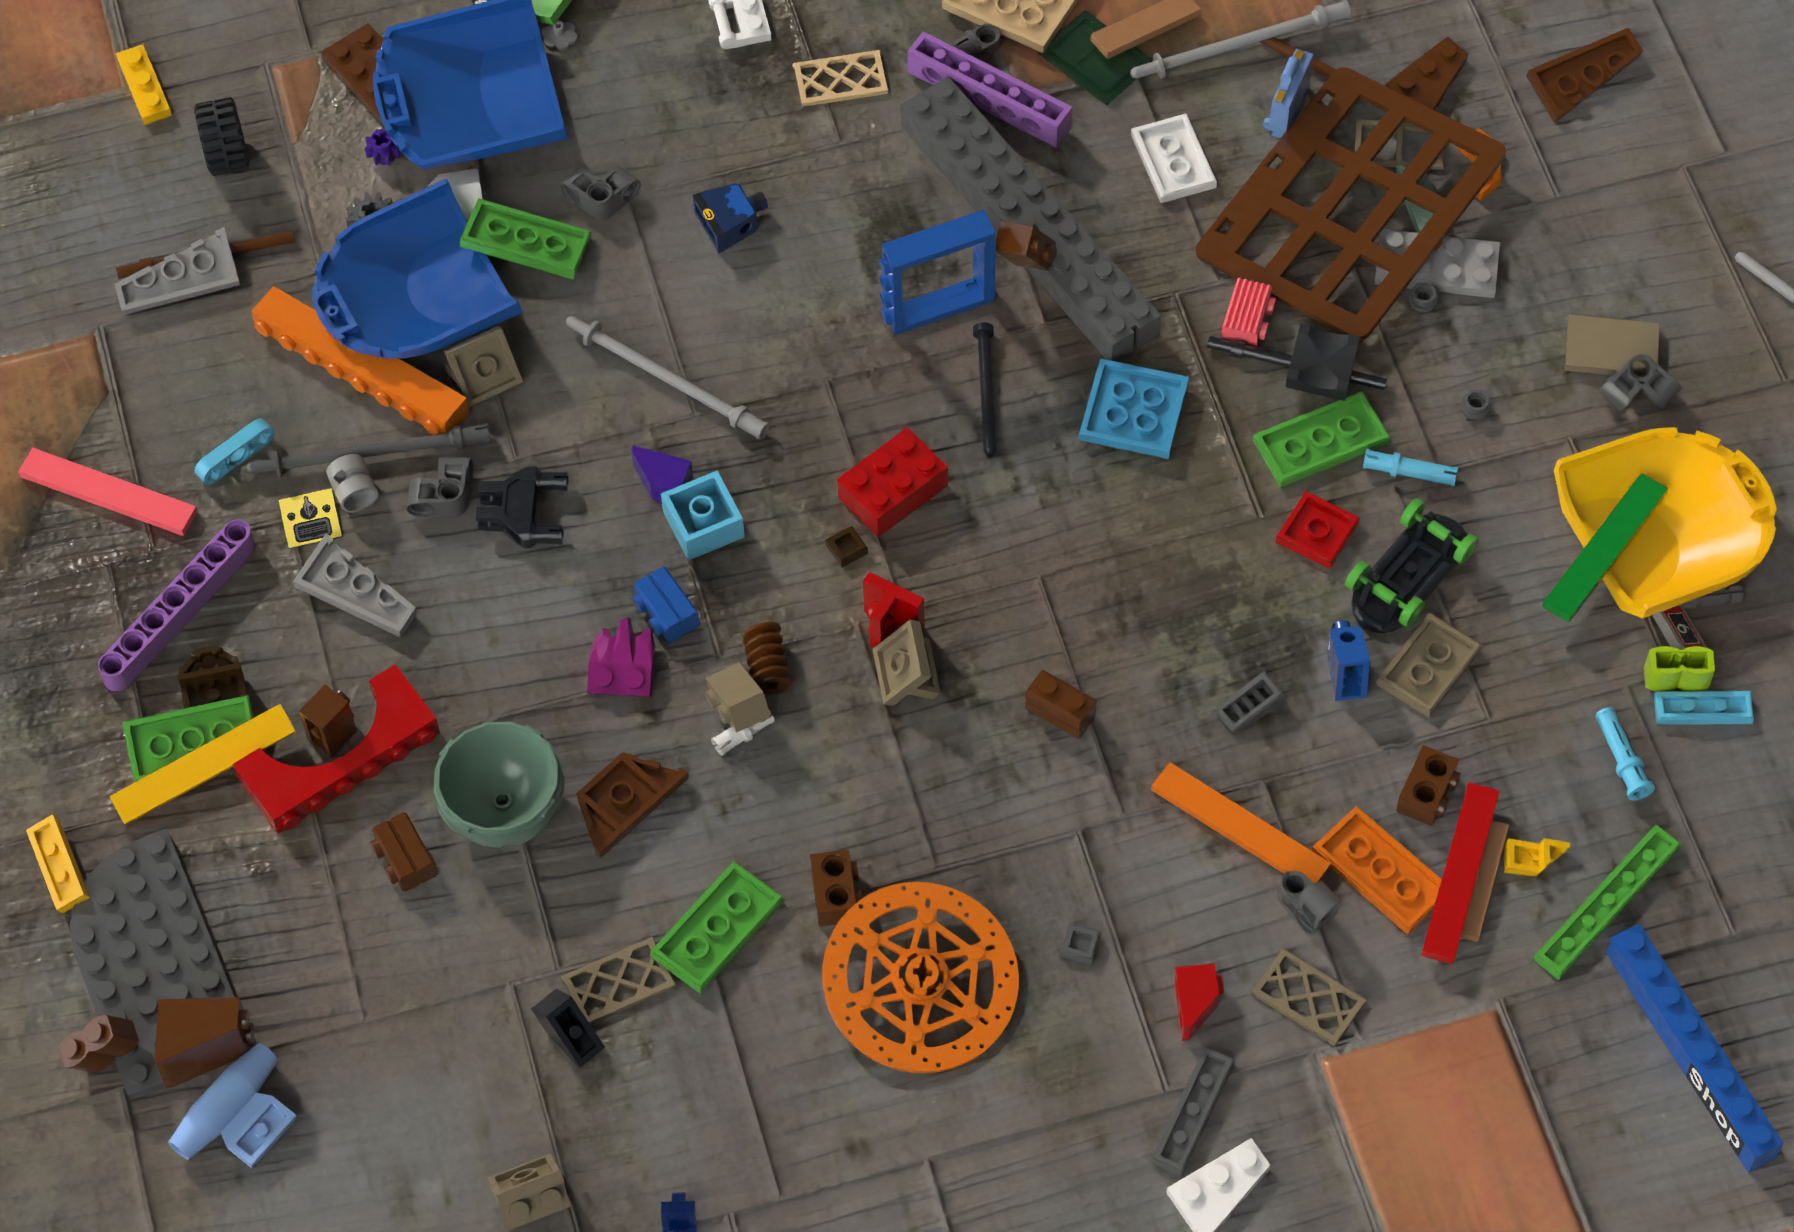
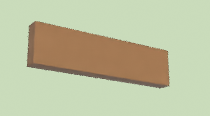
[1090,0,1201,59]
[1460,820,1509,942]

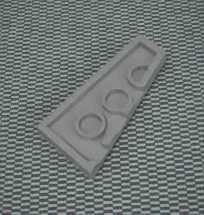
[114,227,240,315]

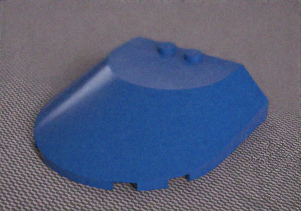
[312,179,523,359]

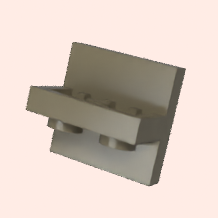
[444,326,523,407]
[873,619,941,706]
[487,1153,571,1231]

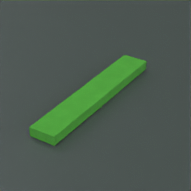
[1533,825,1682,980]

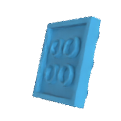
[1079,358,1189,459]

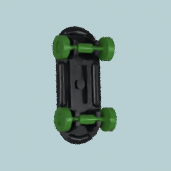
[1345,498,1479,633]

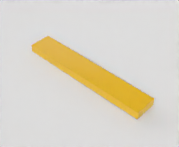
[109,704,296,826]

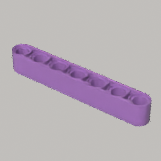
[98,519,255,691]

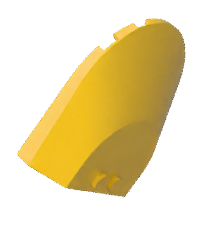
[1554,427,1777,619]

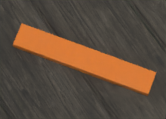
[1151,762,1331,883]

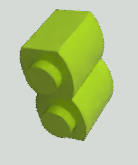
[1644,646,1715,692]

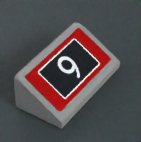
[1652,604,1707,650]

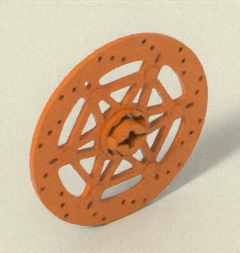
[822,882,1019,1073]

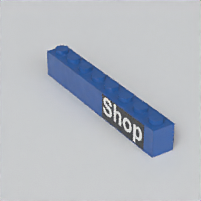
[1606,923,1784,1173]

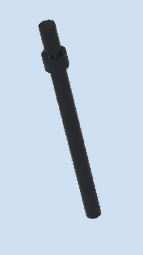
[1207,336,1387,390]

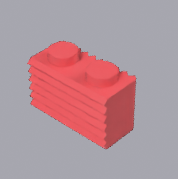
[1221,277,1276,347]

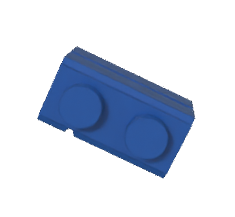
[632,566,700,643]

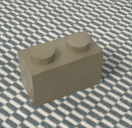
[705,662,771,733]

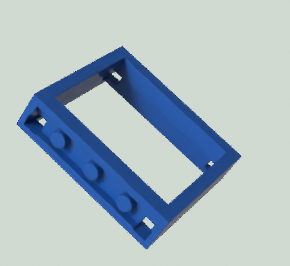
[879,210,996,335]

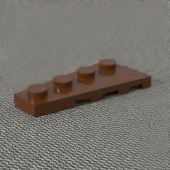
[1526,27,1643,123]

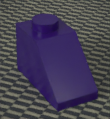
[631,445,693,504]

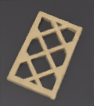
[792,50,888,107]

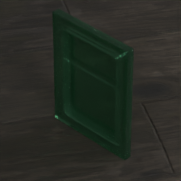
[1038,10,1153,105]

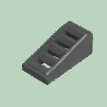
[1214,671,1286,735]

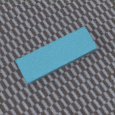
[1654,691,1754,725]

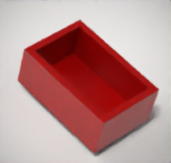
[837,427,948,538]

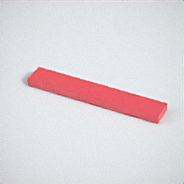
[18,447,198,536]

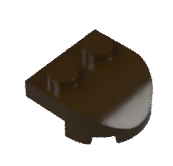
[178,646,248,709]

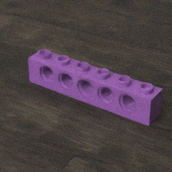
[907,31,1072,148]

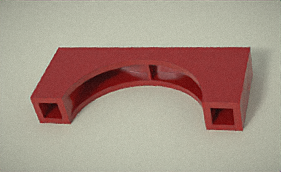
[233,664,440,834]

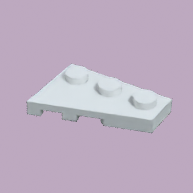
[1166,1138,1270,1232]

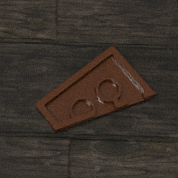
[1385,36,1468,110]

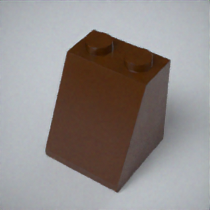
[154,997,254,1088]

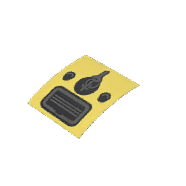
[279,488,342,548]

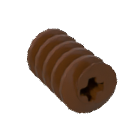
[743,622,791,694]

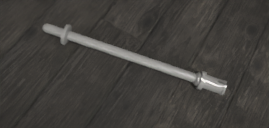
[1130,0,1351,79]
[566,316,770,440]

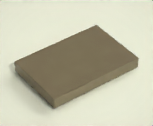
[1564,314,1660,377]
[1376,613,1482,718]

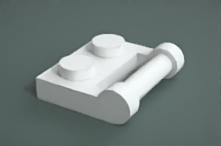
[708,0,772,49]

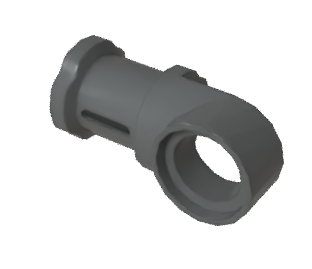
[946,24,1001,55]

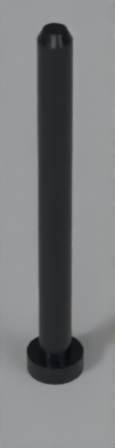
[973,322,996,456]

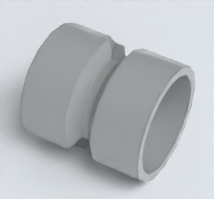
[326,454,379,513]

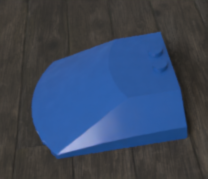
[373,0,568,169]

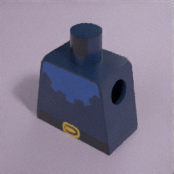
[692,183,768,254]

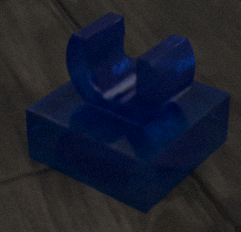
[661,1192,697,1232]

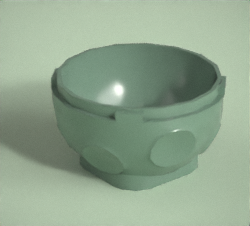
[434,722,565,848]

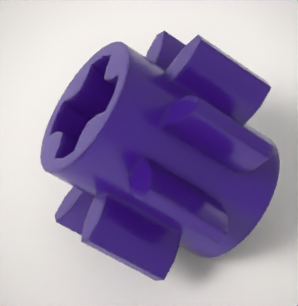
[365,129,401,165]

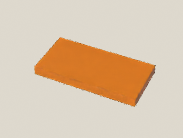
[1312,806,1442,935]

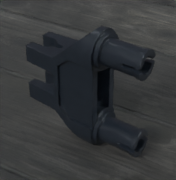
[476,466,569,548]

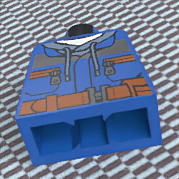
[1327,620,1370,701]

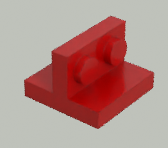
[863,571,925,648]

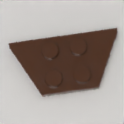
[576,752,689,858]

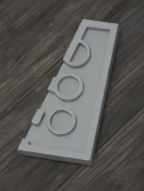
[293,534,417,638]

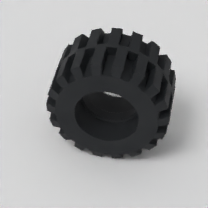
[194,96,249,176]

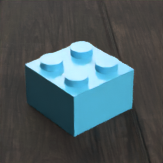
[661,470,745,561]

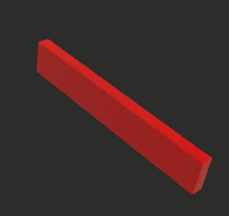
[1421,782,1500,965]

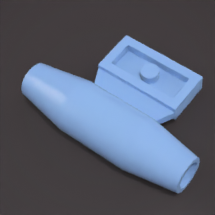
[168,1043,297,1169]

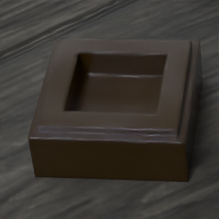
[825,526,868,568]

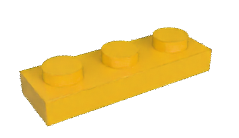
[116,44,172,125]
[26,814,90,913]

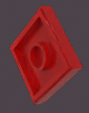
[1275,491,1360,569]

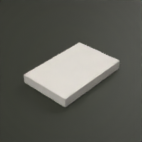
[1131,114,1217,203]

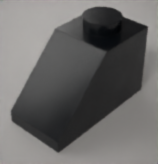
[531,989,605,1068]

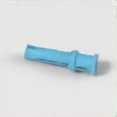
[1595,707,1655,801]

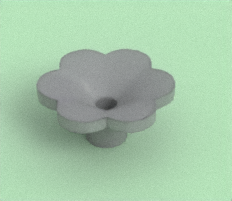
[542,20,577,51]

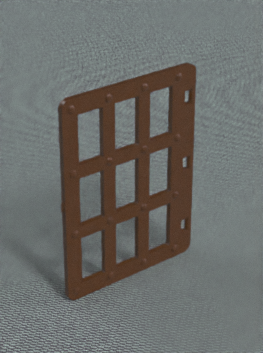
[1196,67,1506,341]

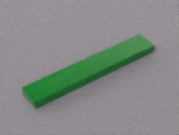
[1542,473,1668,623]

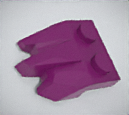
[587,617,656,697]

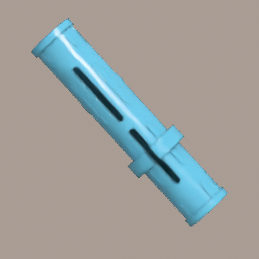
[1363,449,1458,487]

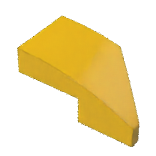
[1504,838,1570,876]

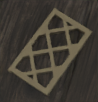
[561,937,676,1024]
[1251,948,1367,1046]

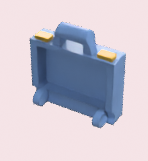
[1262,49,1313,139]

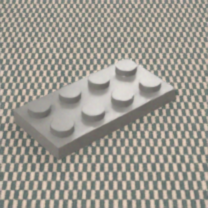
[1374,229,1500,298]

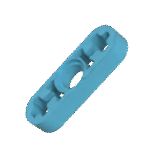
[195,418,275,485]

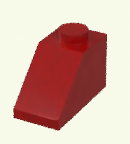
[1174,963,1224,1041]

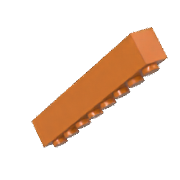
[251,286,470,435]

